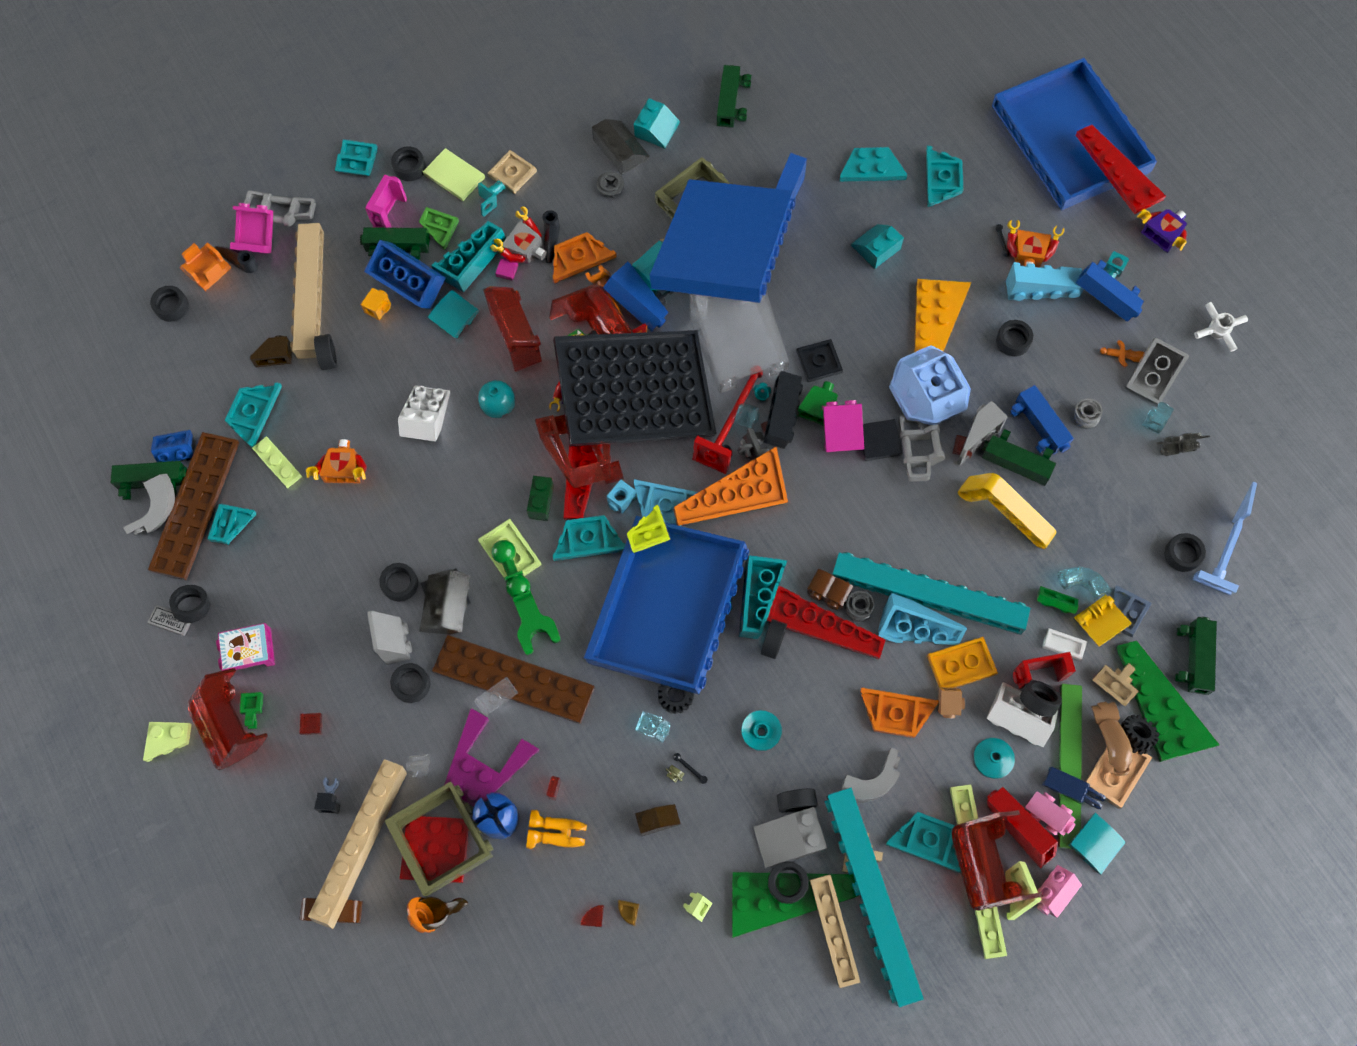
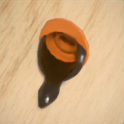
[407,896,468,933]

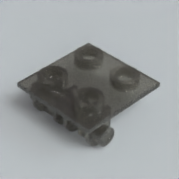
[1157,432,1210,456]

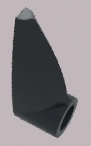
[542,210,560,263]
[215,246,258,273]

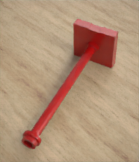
[692,365,763,474]

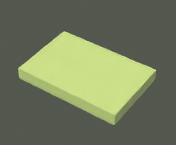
[423,148,485,201]
[478,519,542,578]

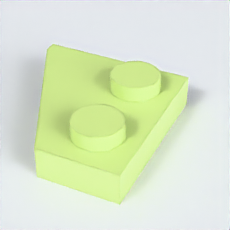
[143,722,192,762]
[1005,861,1041,920]

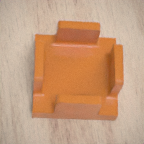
[179,242,231,291]

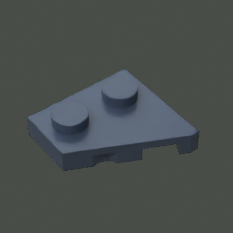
[1114,585,1152,637]

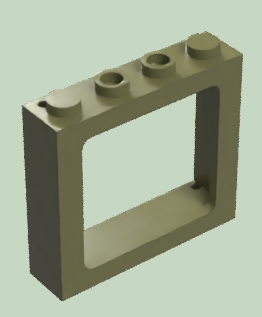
[655,157,733,219]
[384,782,494,897]

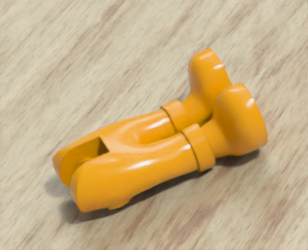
[526,809,587,849]

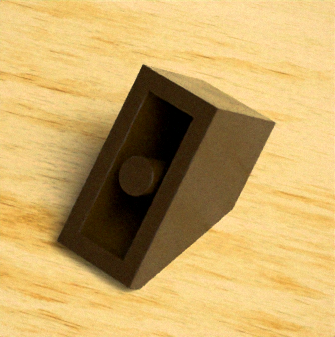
[250,335,292,367]
[635,804,681,837]

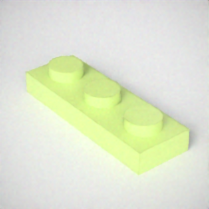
[252,436,302,489]

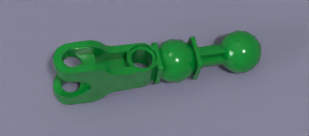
[491,540,561,656]

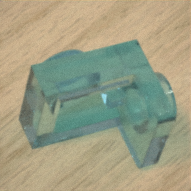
[635,711,671,742]

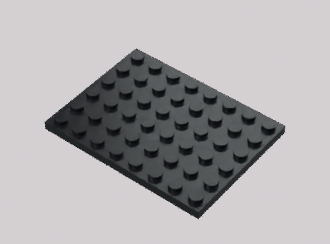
[553,330,717,447]

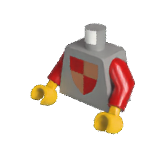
[490,206,547,264]

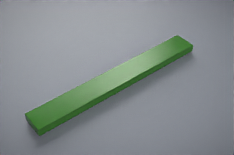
[1058,684,1082,849]

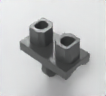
[737,428,769,461]

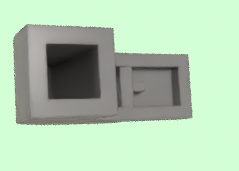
[123,474,175,535]
[841,748,900,803]

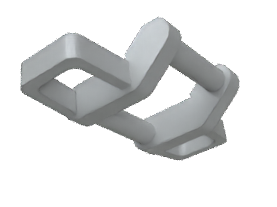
[244,191,316,226]
[899,415,945,482]

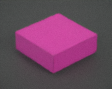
[495,259,518,281]

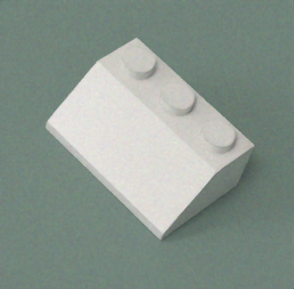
[987,682,1058,747]

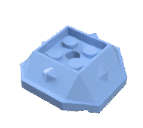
[889,345,971,425]

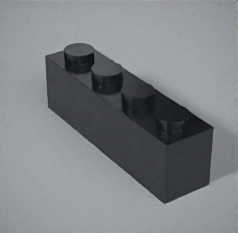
[763,371,803,449]

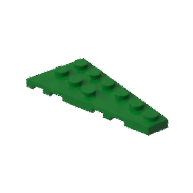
[1116,641,1220,762]
[732,872,859,938]

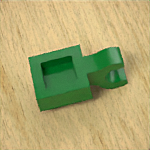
[240,692,263,729]

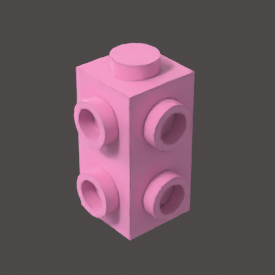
[1025,791,1076,836]
[1037,865,1082,918]

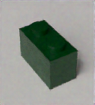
[527,475,554,521]

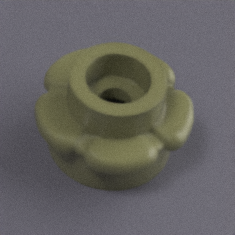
[666,765,685,783]

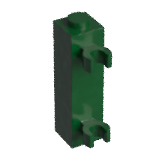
[717,65,752,128]
[360,227,430,260]
[981,429,1057,486]
[110,461,187,500]
[1175,617,1217,695]

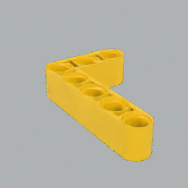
[958,473,1057,549]

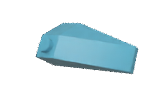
[877,593,967,645]

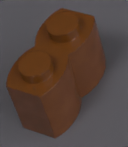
[807,569,853,610]

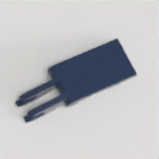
[1042,767,1106,810]

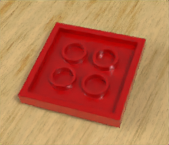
[399,816,469,883]

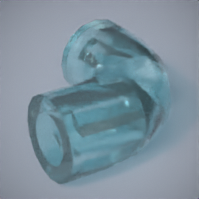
[1057,566,1112,601]

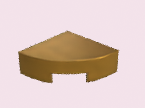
[618,900,639,926]

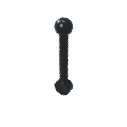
[995,224,1010,257]
[673,753,708,784]

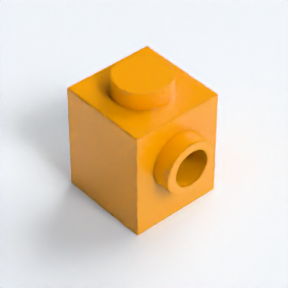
[360,288,391,321]

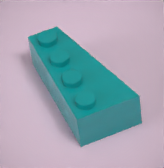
[431,221,506,292]
[739,555,788,639]

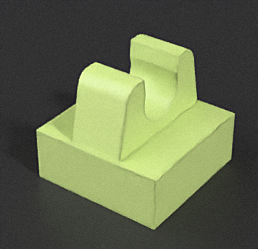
[683,892,713,922]

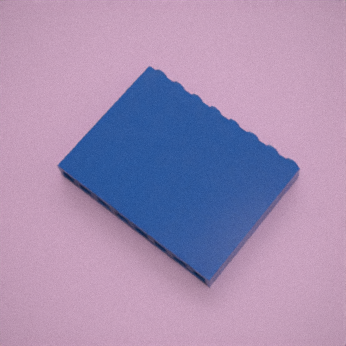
[992,58,1157,211]
[650,179,796,303]
[584,516,749,694]

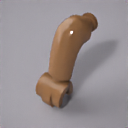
[1091,701,1132,776]

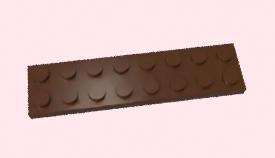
[148,432,239,581]
[432,635,595,724]

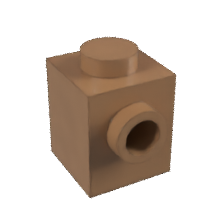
[937,687,965,718]

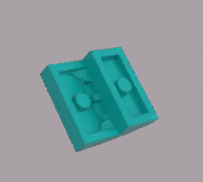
[335,140,378,176]
[428,290,480,338]
[1069,813,1126,875]

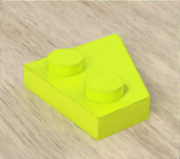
[627,505,670,553]

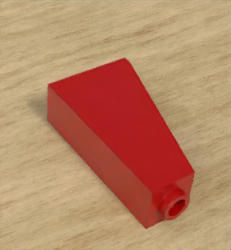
[987,787,1058,869]

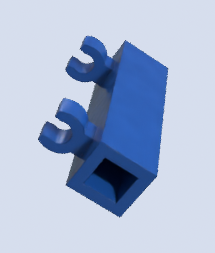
[1076,260,1144,322]
[1010,385,1074,454]

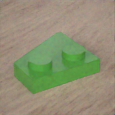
[419,207,459,250]

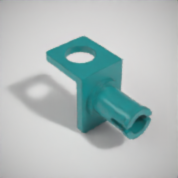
[478,180,505,217]
[1103,251,1129,278]

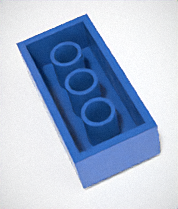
[364,240,446,309]

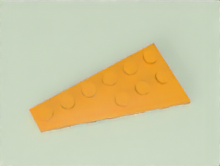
[914,279,972,352]

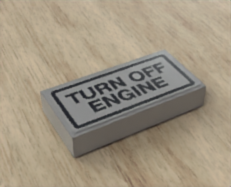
[147,605,191,636]

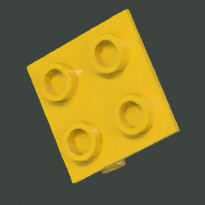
[1074,595,1132,647]

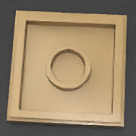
[488,150,537,194]

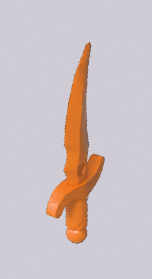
[1100,340,1145,367]

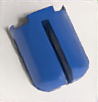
[472,792,520,840]

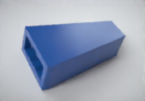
[776,153,807,199]
[603,261,669,332]

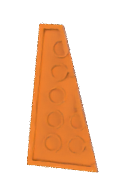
[673,447,788,526]

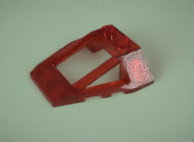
[535,414,611,489]

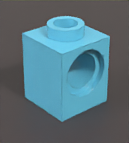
[607,480,637,514]

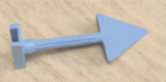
[1192,482,1257,595]

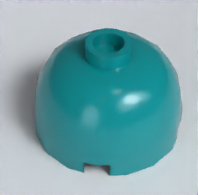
[478,380,516,418]

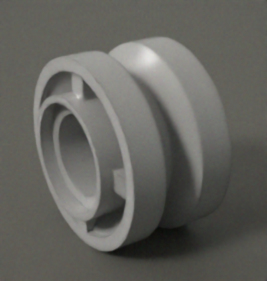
[1074,398,1103,428]

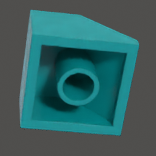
[633,98,680,149]
[851,224,904,269]

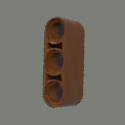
[299,898,363,923]

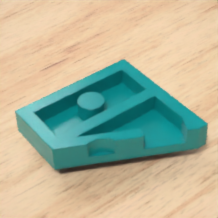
[208,504,256,545]

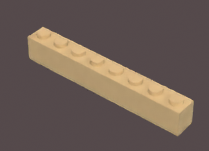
[290,223,324,359]
[308,759,407,929]

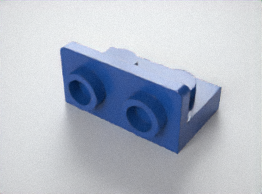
[151,430,194,462]

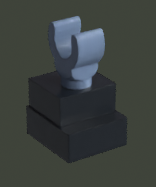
[314,778,340,814]

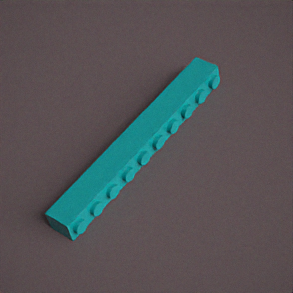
[832,552,1031,635]
[824,787,924,1008]

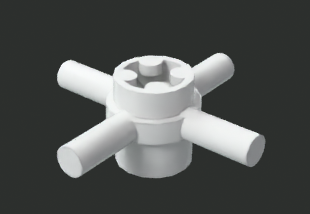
[1194,302,1248,352]

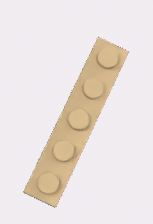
[810,874,861,988]

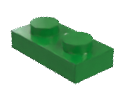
[1037,586,1078,614]

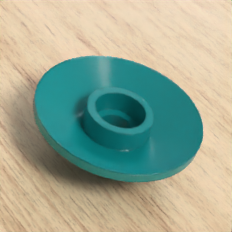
[741,710,782,751]
[974,738,1015,779]

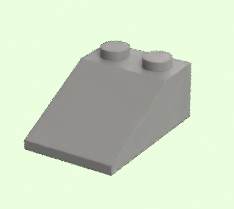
[1126,338,1190,405]
[957,401,1008,465]
[367,611,412,665]
[753,807,827,868]

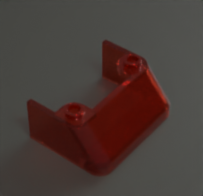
[549,284,633,335]
[483,286,542,372]
[188,668,268,770]
[952,810,1043,911]

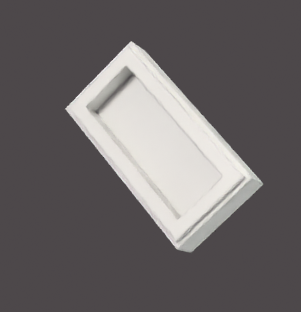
[1042,628,1087,661]

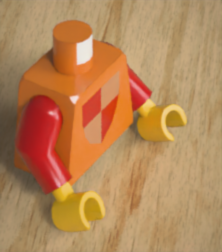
[1007,220,1064,268]
[306,439,367,484]

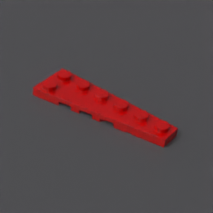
[1075,124,1166,214]
[563,444,602,520]
[766,586,886,660]

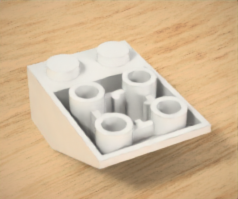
[398,385,450,442]

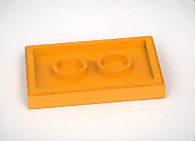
[927,637,998,688]

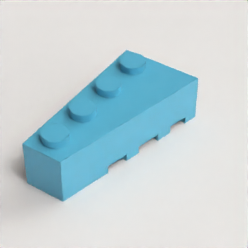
[1006,262,1084,301]

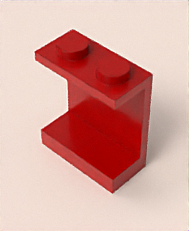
[1013,652,1076,689]

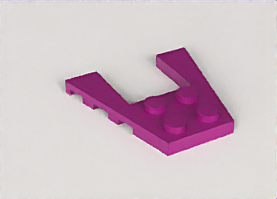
[444,708,539,807]

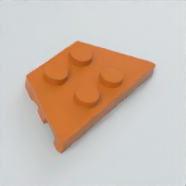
[553,232,617,283]
[860,688,939,738]

